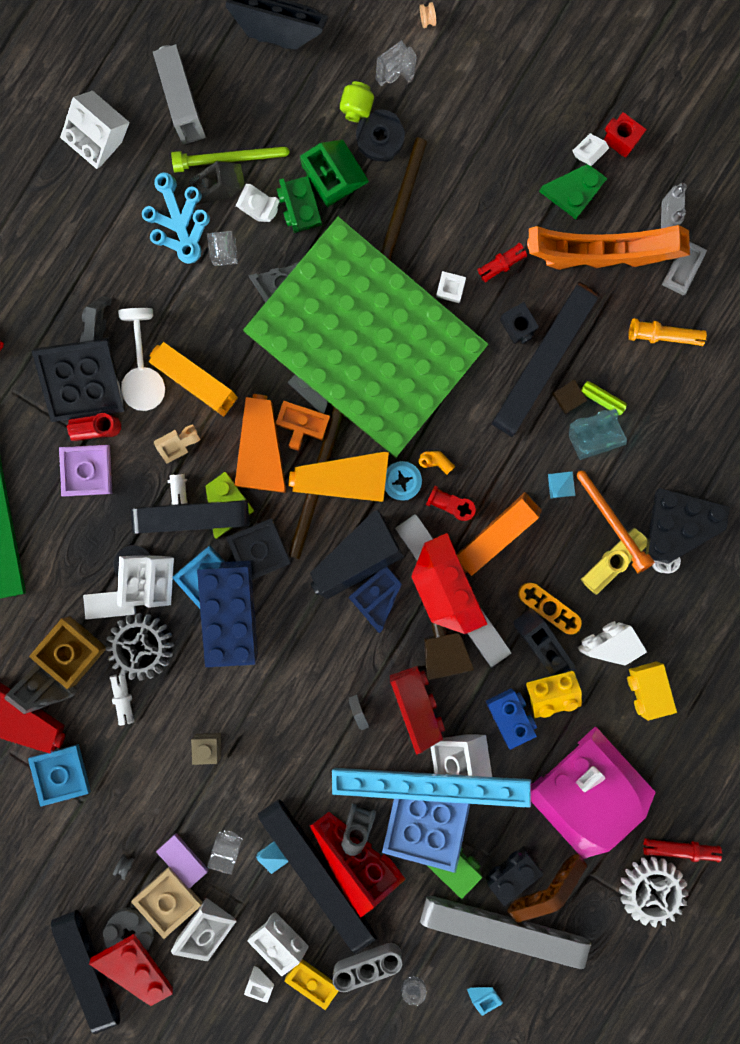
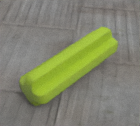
[581,381,627,415]

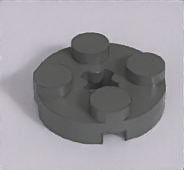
[103,907,155,951]

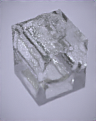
[207,231,238,266]
[207,831,242,875]

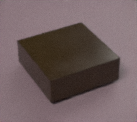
[552,380,587,414]

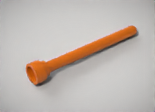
[577,471,655,574]

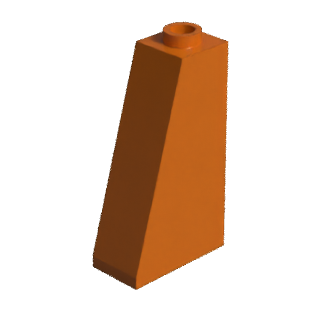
[235,394,286,493]
[457,492,541,576]

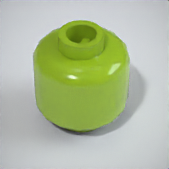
[340,81,374,123]

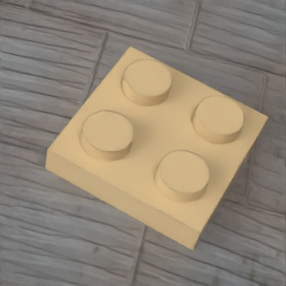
[131,867,203,939]

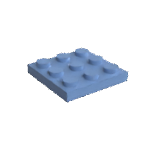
[382,799,470,873]

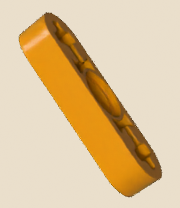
[518,583,582,634]

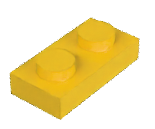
[285,959,338,1010]

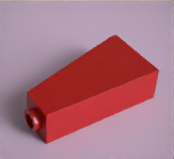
[0,682,65,754]

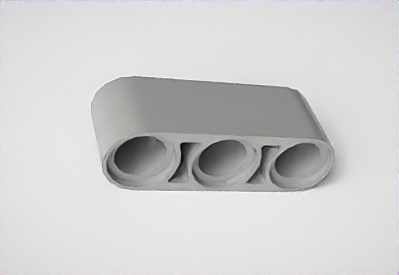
[333,943,402,992]

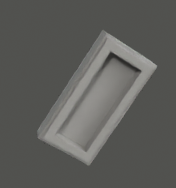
[662,241,707,295]

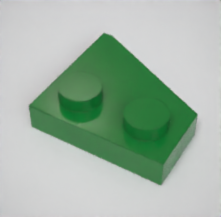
[539,164,607,219]

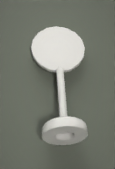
[118,308,165,411]

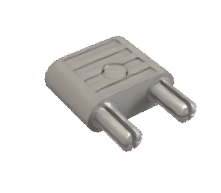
[661,183,687,229]

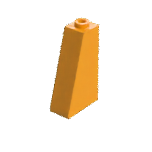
[149,342,238,417]
[289,452,389,502]

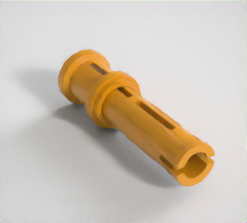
[629,318,707,346]

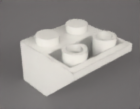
[60,91,129,169]
[577,621,647,665]

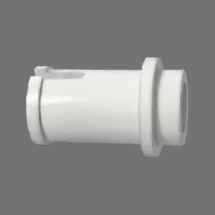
[168,474,188,505]

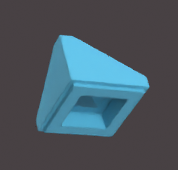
[548,471,575,498]
[256,842,288,874]
[467,987,503,1015]

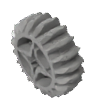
[106,613,174,680]

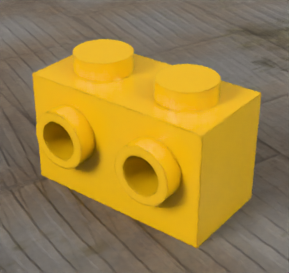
[627,661,677,721]

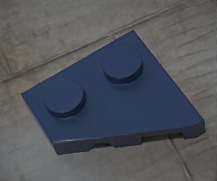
[348,567,402,633]

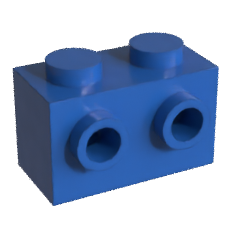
[485,688,537,750]

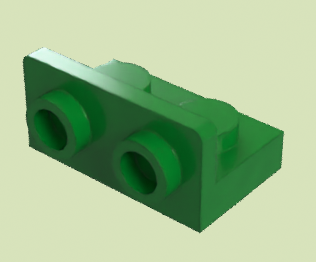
[277,176,322,233]

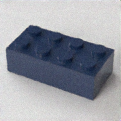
[197,561,258,667]

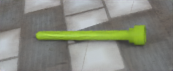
[171,147,289,173]

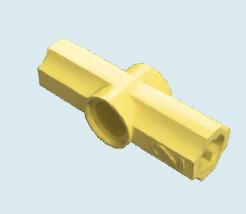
[581,528,647,595]

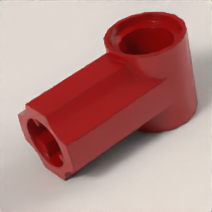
[67,413,121,441]

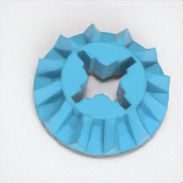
[385,461,422,500]

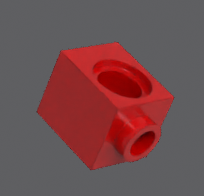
[603,112,647,158]

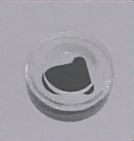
[402,977,427,1005]

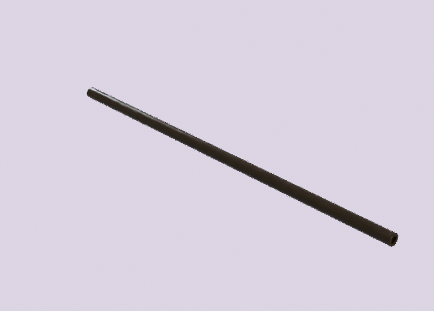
[288,137,427,559]

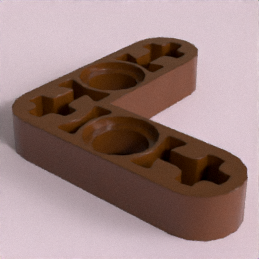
[508,853,587,922]

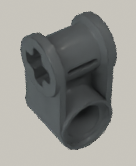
[341,803,376,856]

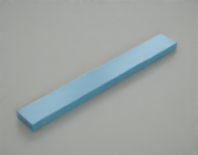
[332,768,531,807]

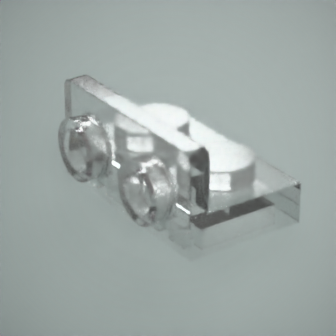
[375,40,417,86]

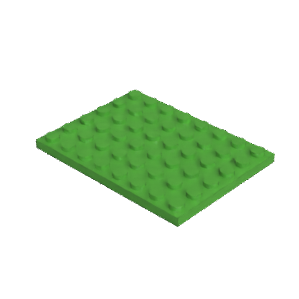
[243,217,488,457]

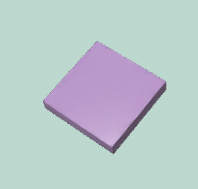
[59,445,112,497]

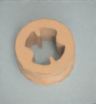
[420,2,436,28]

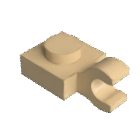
[154,424,200,463]

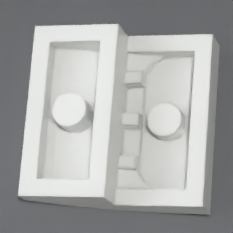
[117,556,174,608]

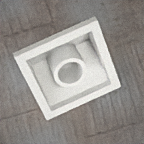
[171,898,236,961]

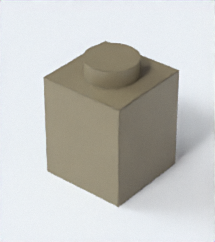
[191,733,221,765]

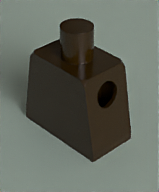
[424,622,474,680]

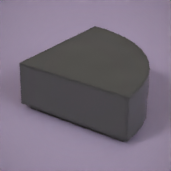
[349,695,369,730]

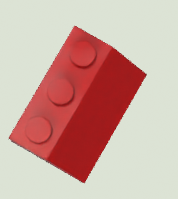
[390,666,445,755]

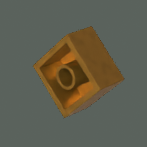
[29,616,106,689]

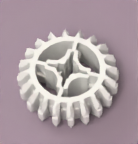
[619,856,689,927]

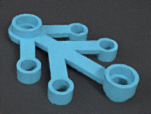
[142,172,210,264]

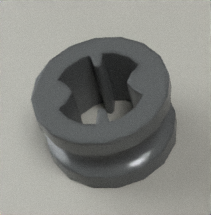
[113,854,135,880]

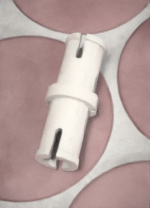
[110,673,134,725]

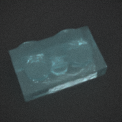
[569,409,627,460]

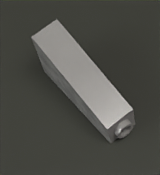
[153,44,206,145]

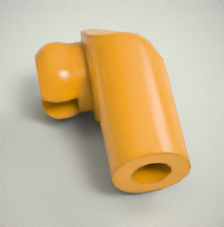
[419,451,455,475]

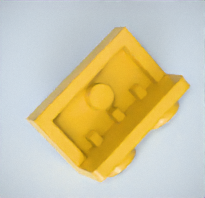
[526,671,582,718]

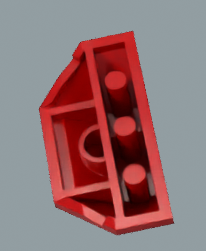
[411,533,488,634]

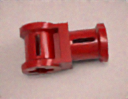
[426,485,476,521]

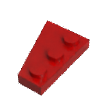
[89,934,173,1006]

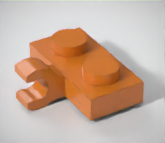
[276,401,330,451]

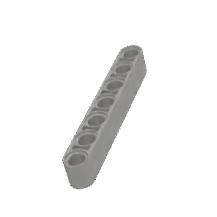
[395,514,512,668]
[420,896,591,969]

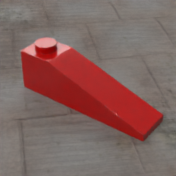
[310,812,406,917]

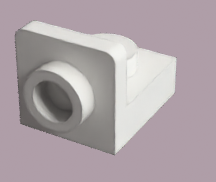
[236,184,280,222]

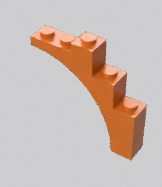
[527,225,690,270]

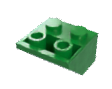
[300,140,369,208]

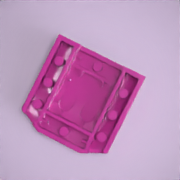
[531,727,656,859]

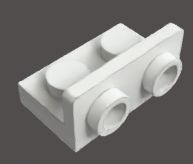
[247,912,308,976]

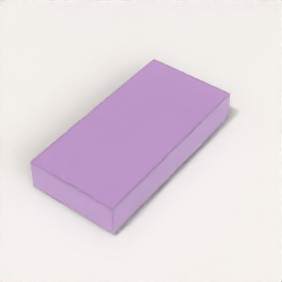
[156,833,208,889]

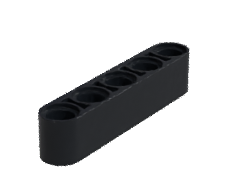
[130,500,250,533]
[51,910,120,1034]

